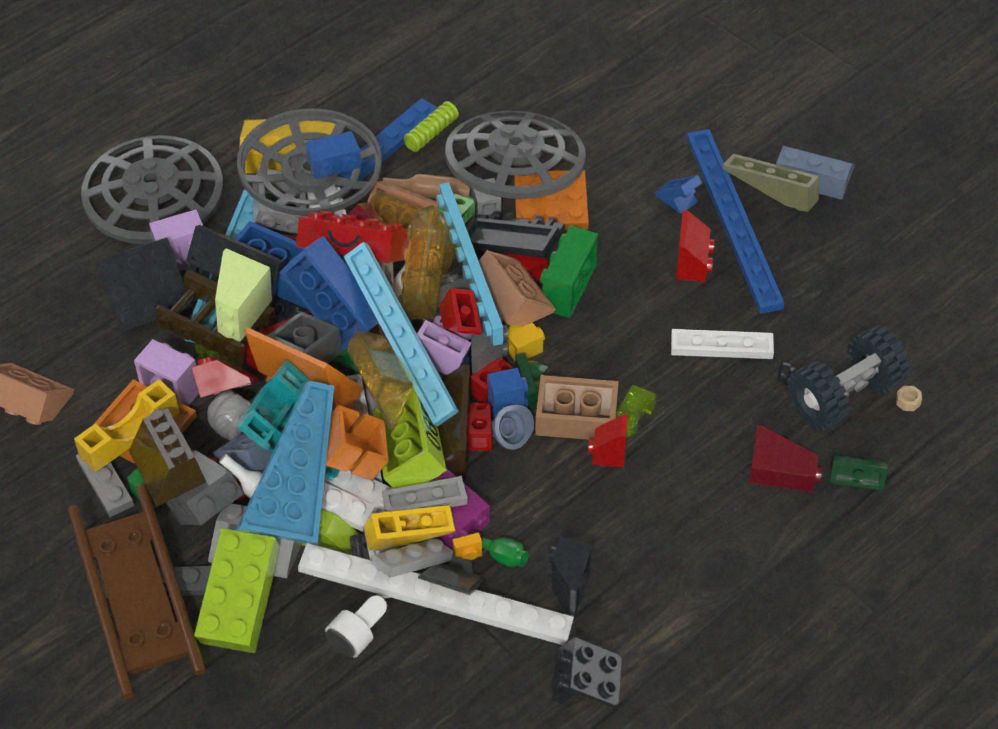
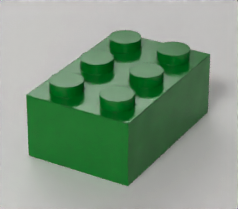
[540,225,598,318]

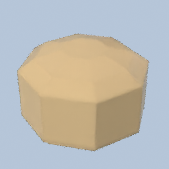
[896,386,922,411]

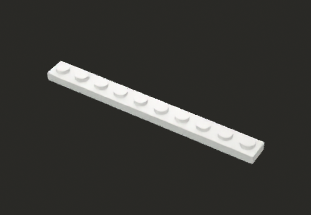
[298,543,574,645]

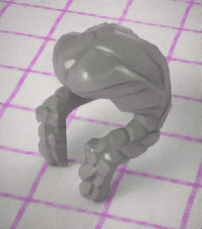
[207,389,255,441]

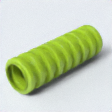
[404,101,459,152]

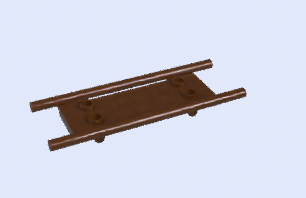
[67,483,206,699]

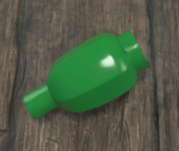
[482,537,529,567]

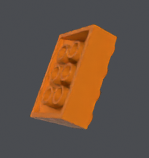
[245,327,363,412]

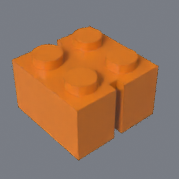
[326,405,388,480]

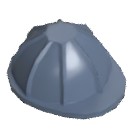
[491,405,534,450]

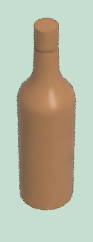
[383,174,471,199]

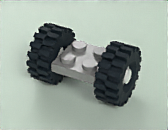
[787,325,912,431]

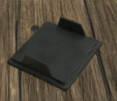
[418,556,486,595]

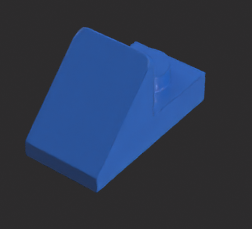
[655,175,702,213]

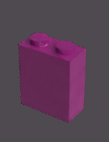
[429,468,490,551]

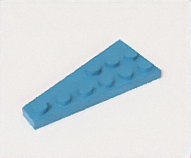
[236,381,334,545]

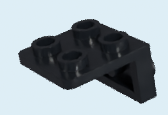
[551,637,622,707]

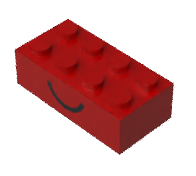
[296,211,411,263]

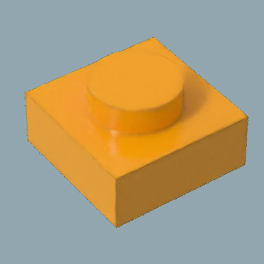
[453,533,482,561]

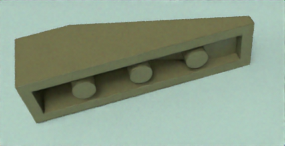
[723,154,819,212]

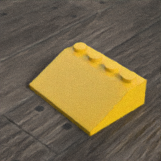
[240,120,336,174]

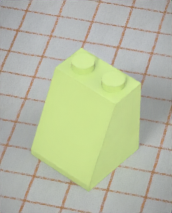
[215,249,272,342]

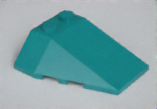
[237,360,347,480]

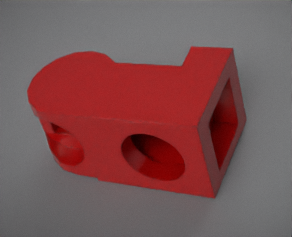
[470,358,515,403]
[468,402,492,451]

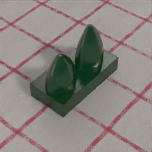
[515,353,548,409]
[830,455,888,491]

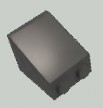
[166,450,244,525]

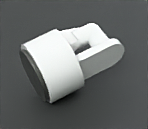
[325,596,387,658]

